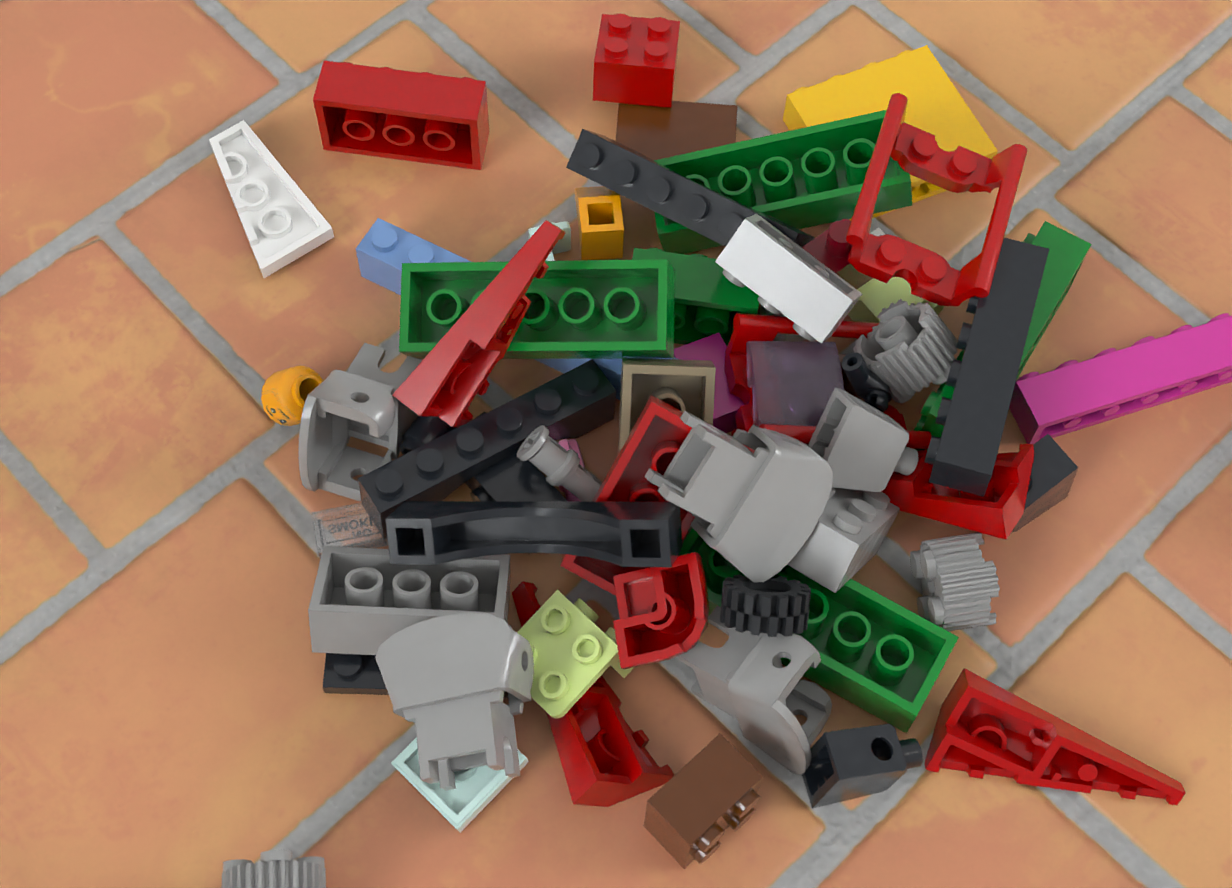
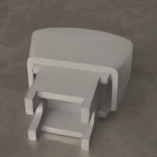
[298,343,422,501]
[645,411,833,582]
[678,606,832,775]
[375,612,534,791]

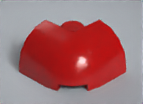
[613,552,709,669]

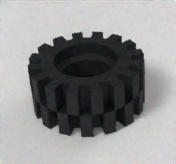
[720,575,811,637]

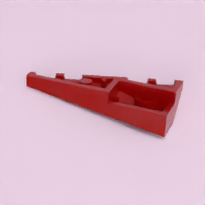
[392,220,566,427]
[881,444,1035,540]
[512,581,674,807]
[924,668,1186,805]

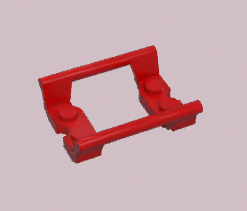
[846,93,1027,307]
[724,313,932,449]

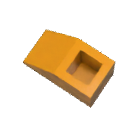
[575,186,624,260]

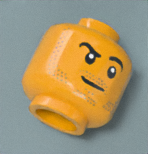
[261,365,324,426]

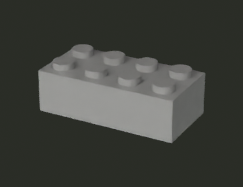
[308,546,510,655]

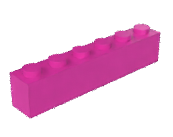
[1009,313,1232,444]

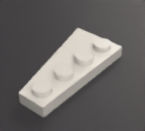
[209,120,334,278]

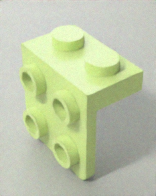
[517,590,634,719]

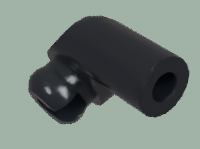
[841,352,892,412]

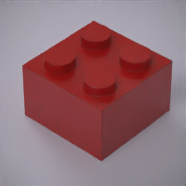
[593,14,680,108]

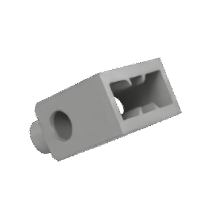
[808,387,918,492]

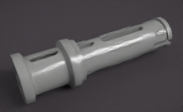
[517,425,602,502]

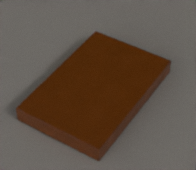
[615,101,737,161]

